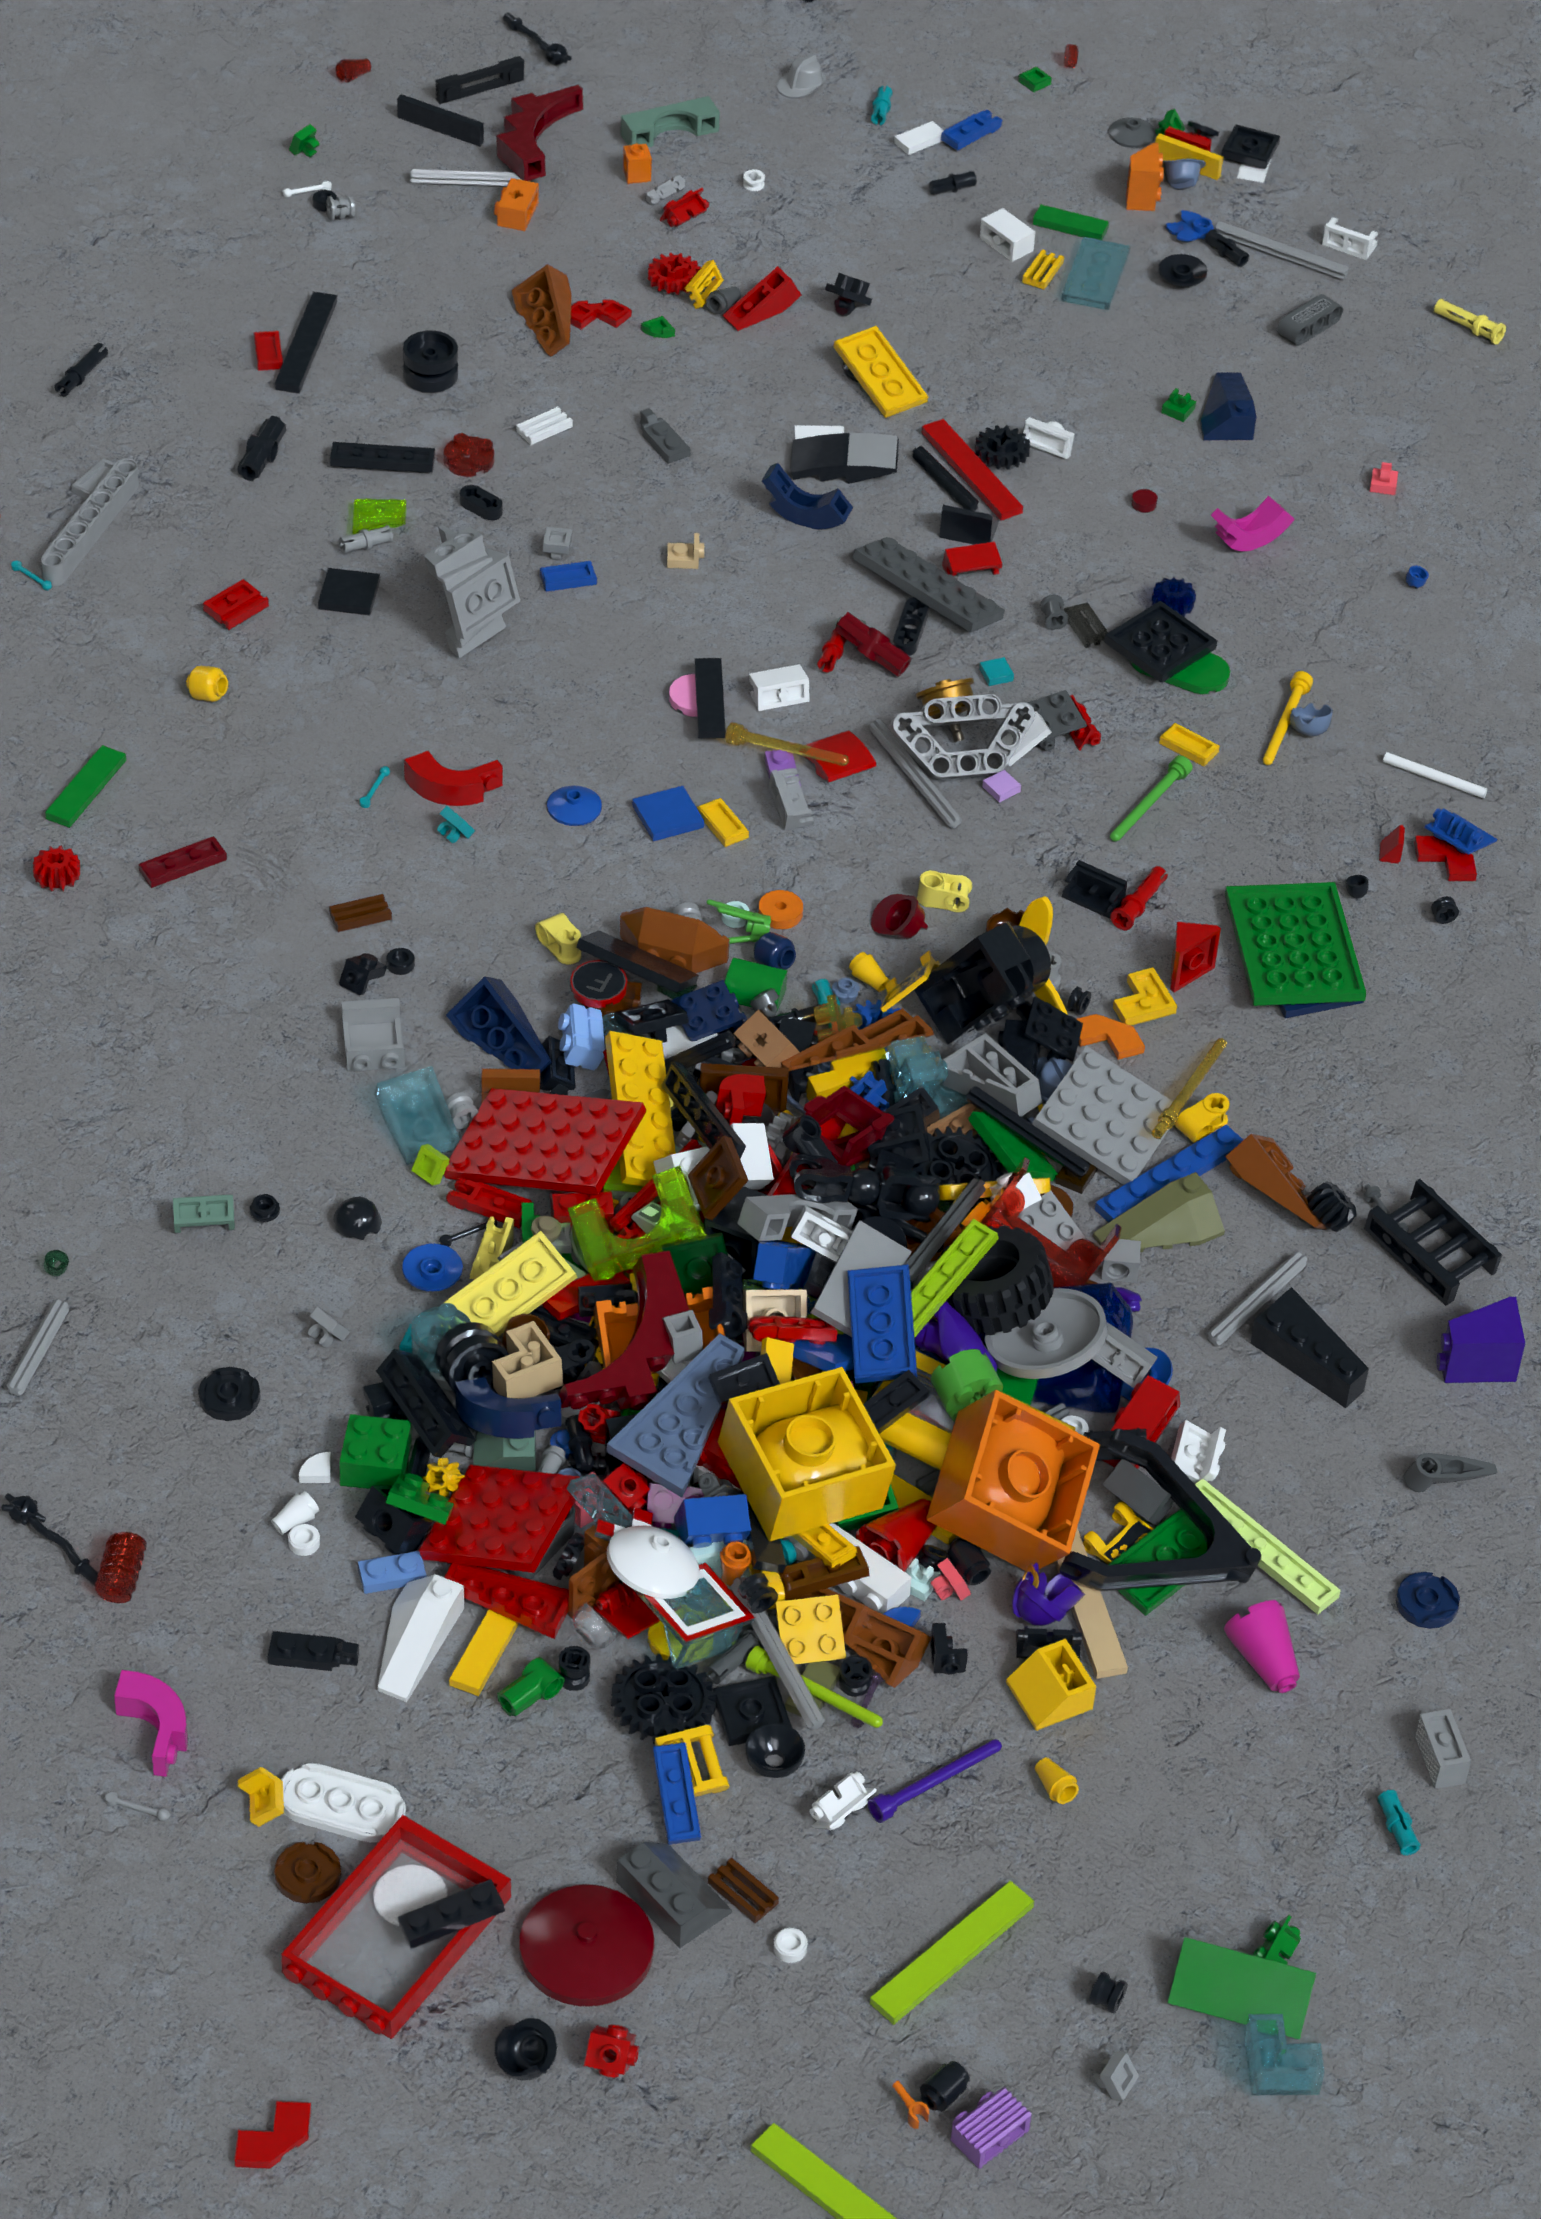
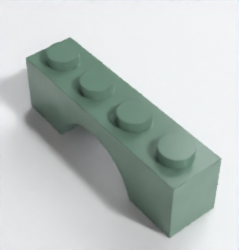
[621,96,720,147]

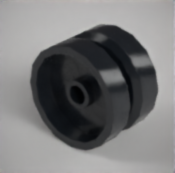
[403,330,458,393]
[435,1322,509,1394]

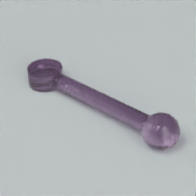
[851,1672,884,1728]

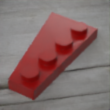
[444,1563,569,1639]

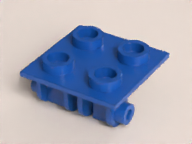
[1425,808,1497,855]

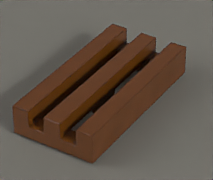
[329,894,392,932]
[708,1857,779,1923]

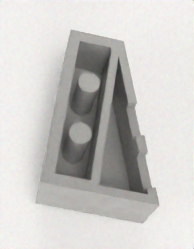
[940,1033,1042,1116]

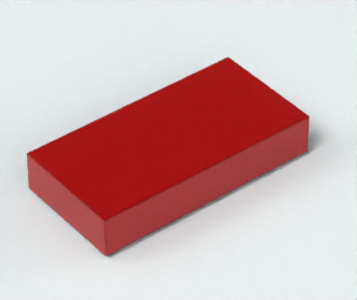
[254,331,283,371]

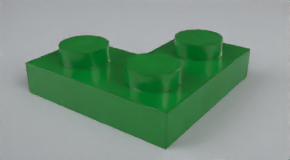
[386,1473,454,1524]

